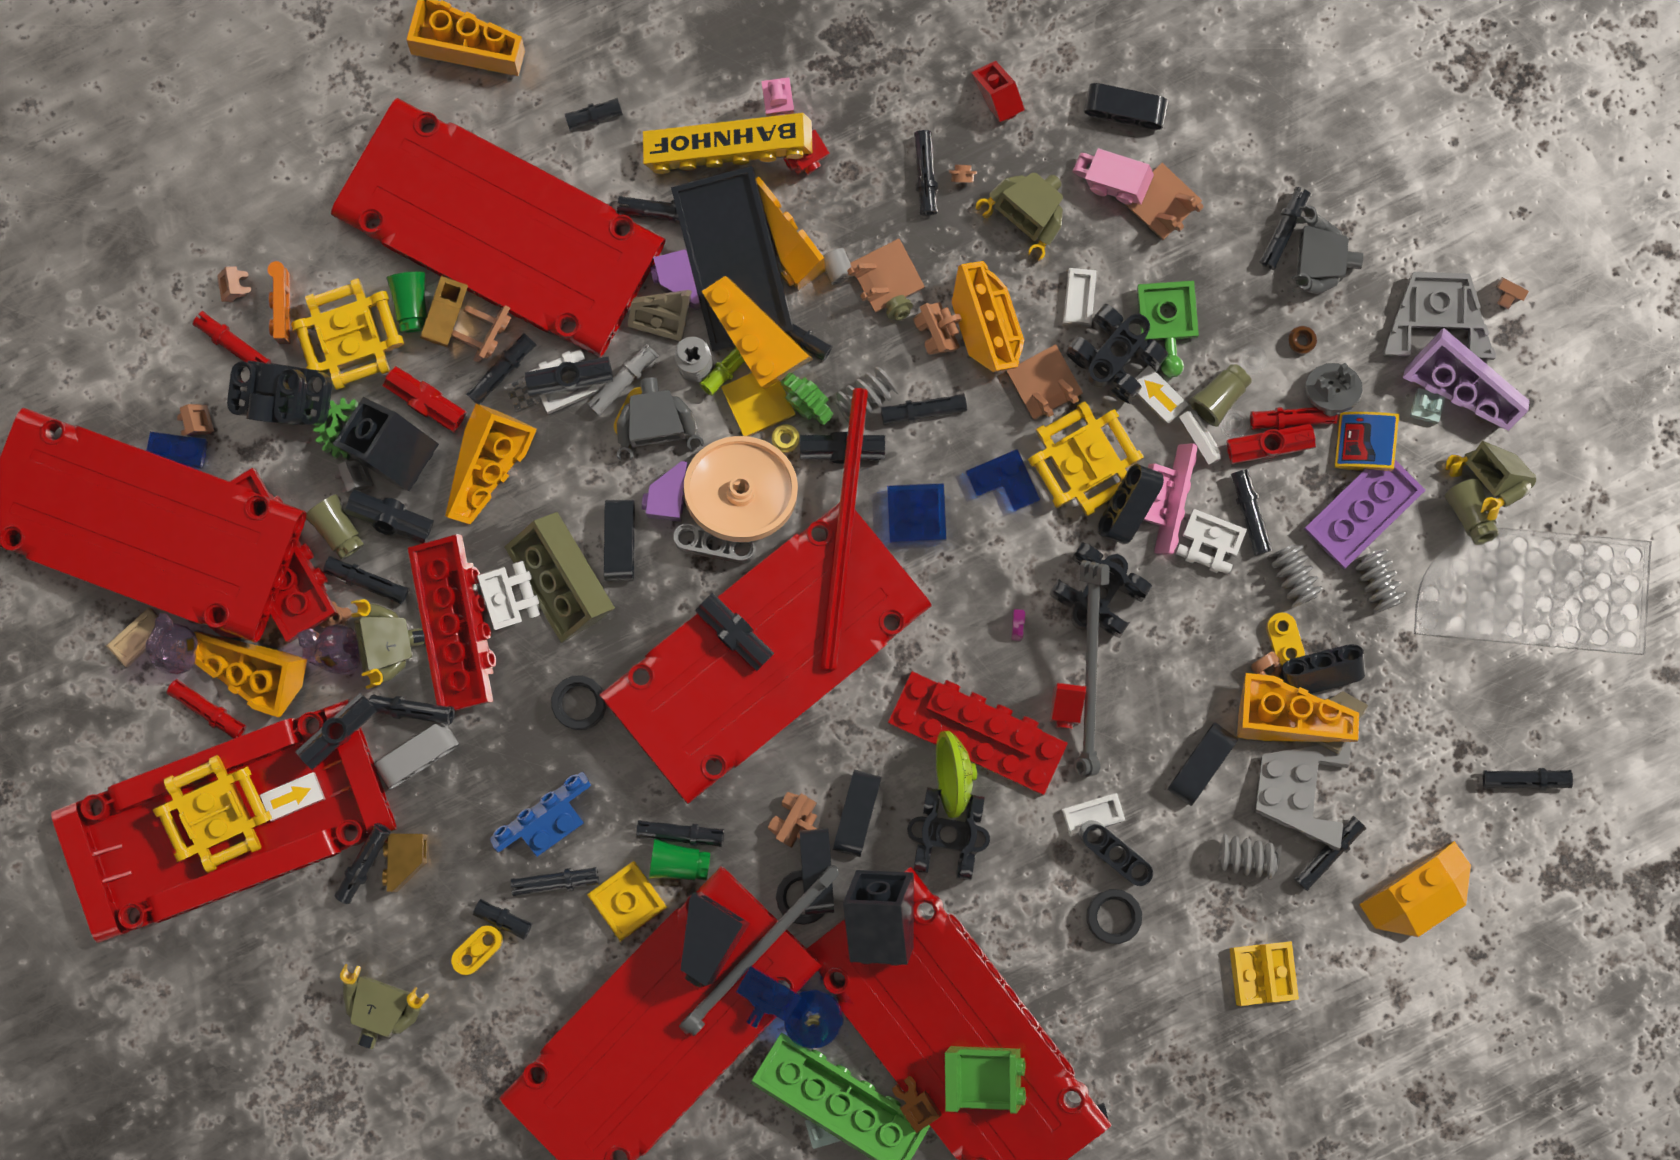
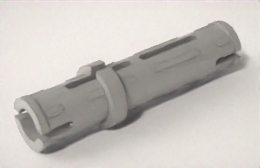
[587,344,659,416]

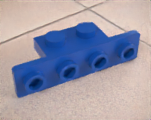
[490,772,591,857]

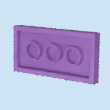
[1304,460,1426,570]

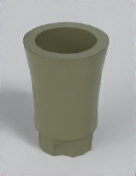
[1189,364,1252,427]
[1445,479,1499,545]
[306,494,364,560]

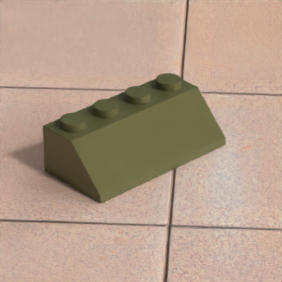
[504,512,615,643]

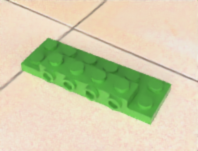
[750,1032,930,1160]

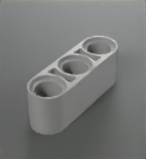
[673,524,756,564]
[374,722,459,789]

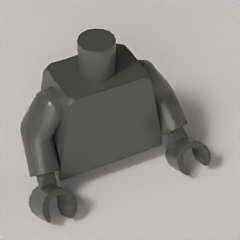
[1291,205,1363,294]
[617,377,704,460]

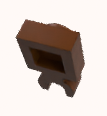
[892,1076,942,1133]

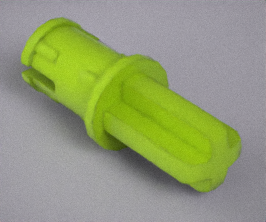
[699,347,745,396]

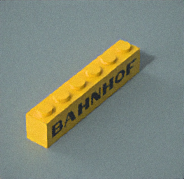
[643,113,812,174]

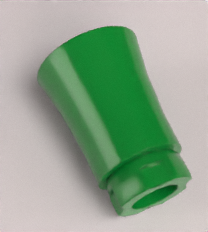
[386,271,427,333]
[649,839,711,881]

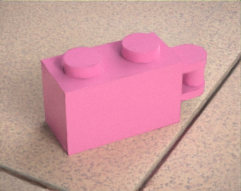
[761,77,794,117]
[1072,148,1154,205]

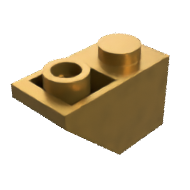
[420,276,468,347]
[382,833,427,892]

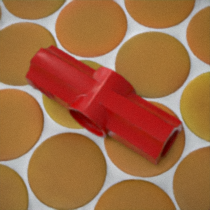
[382,366,467,432]
[1226,424,1316,465]

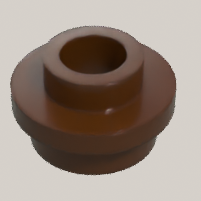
[1288,326,1317,354]

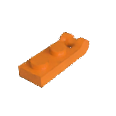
[267,261,291,344]

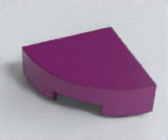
[1011,609,1025,641]

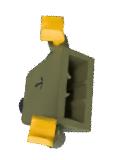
[976,173,1063,262]
[1446,441,1536,521]
[351,599,425,689]
[340,964,429,1049]

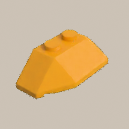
[951,261,1024,372]
[1359,841,1471,937]

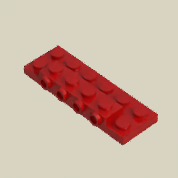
[229,468,338,643]
[408,534,496,711]
[888,671,1068,796]

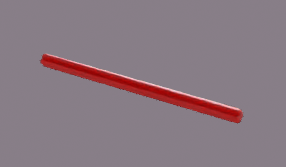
[821,388,868,670]

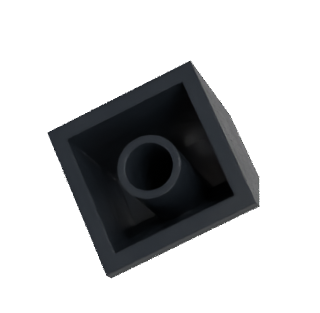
[333,397,439,491]
[843,870,914,966]
[680,892,750,987]

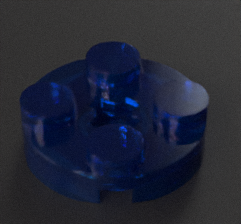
[784,990,844,1049]

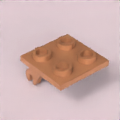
[1125,163,1204,240]
[847,239,925,313]
[451,305,511,362]
[1006,344,1083,420]

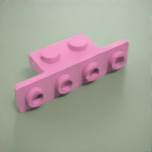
[1143,443,1198,555]

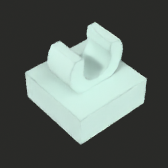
[1410,388,1445,424]
[805,1120,841,1149]

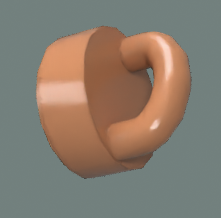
[1251,651,1282,677]

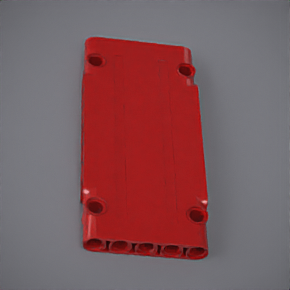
[331,98,666,358]
[0,408,307,643]
[599,502,932,804]
[51,699,397,943]
[499,866,822,1160]
[807,867,1112,1160]

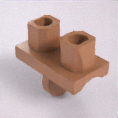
[913,302,962,355]
[768,792,817,848]

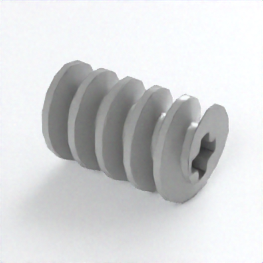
[675,337,713,382]
[835,367,898,423]
[1268,545,1323,608]
[1354,549,1406,613]
[1218,834,1282,880]

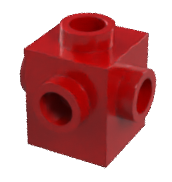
[783,130,830,175]

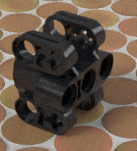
[1066,304,1168,404]
[227,360,332,426]
[1050,542,1153,638]
[907,787,990,881]

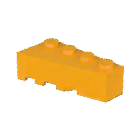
[406,0,525,76]
[702,276,813,389]

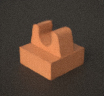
[217,266,251,302]
[1496,277,1529,309]
[177,404,214,436]

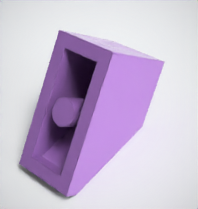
[650,249,701,310]
[642,461,688,522]

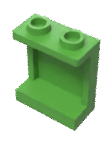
[945,1046,1026,1114]

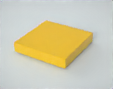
[721,373,796,437]
[587,861,668,942]

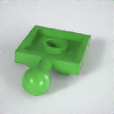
[1137,281,1199,378]

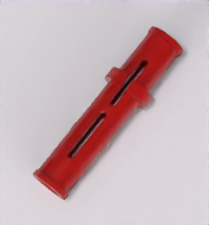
[192,311,271,364]
[1250,407,1338,430]
[166,679,247,739]

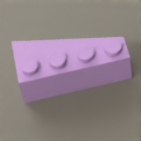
[1403,328,1529,431]

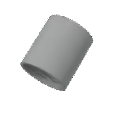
[823,248,853,285]

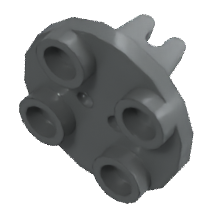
[1305,363,1363,416]

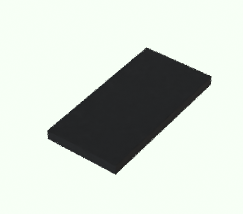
[671,166,794,352]

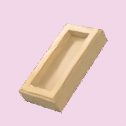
[107,607,170,667]

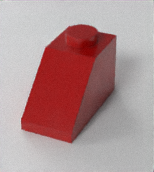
[971,61,1025,122]
[1050,683,1086,729]

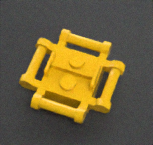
[291,278,404,390]
[1028,401,1144,516]
[153,755,272,873]

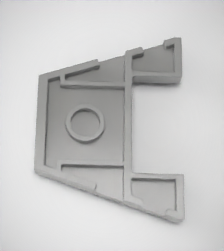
[1383,272,1496,360]
[1255,742,1351,851]

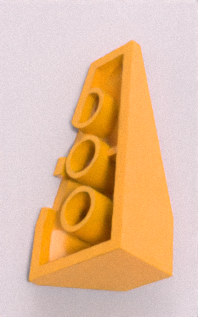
[756,177,825,291]
[445,403,537,525]
[189,631,307,717]
[1237,673,1359,742]

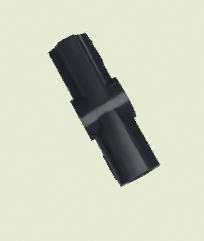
[525,356,614,398]
[800,432,885,464]
[344,490,434,544]
[695,593,774,672]
[295,693,378,770]

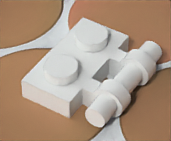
[529,349,599,415]
[1176,509,1247,575]
[477,561,540,630]

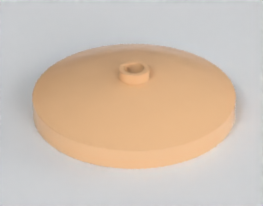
[684,436,798,542]

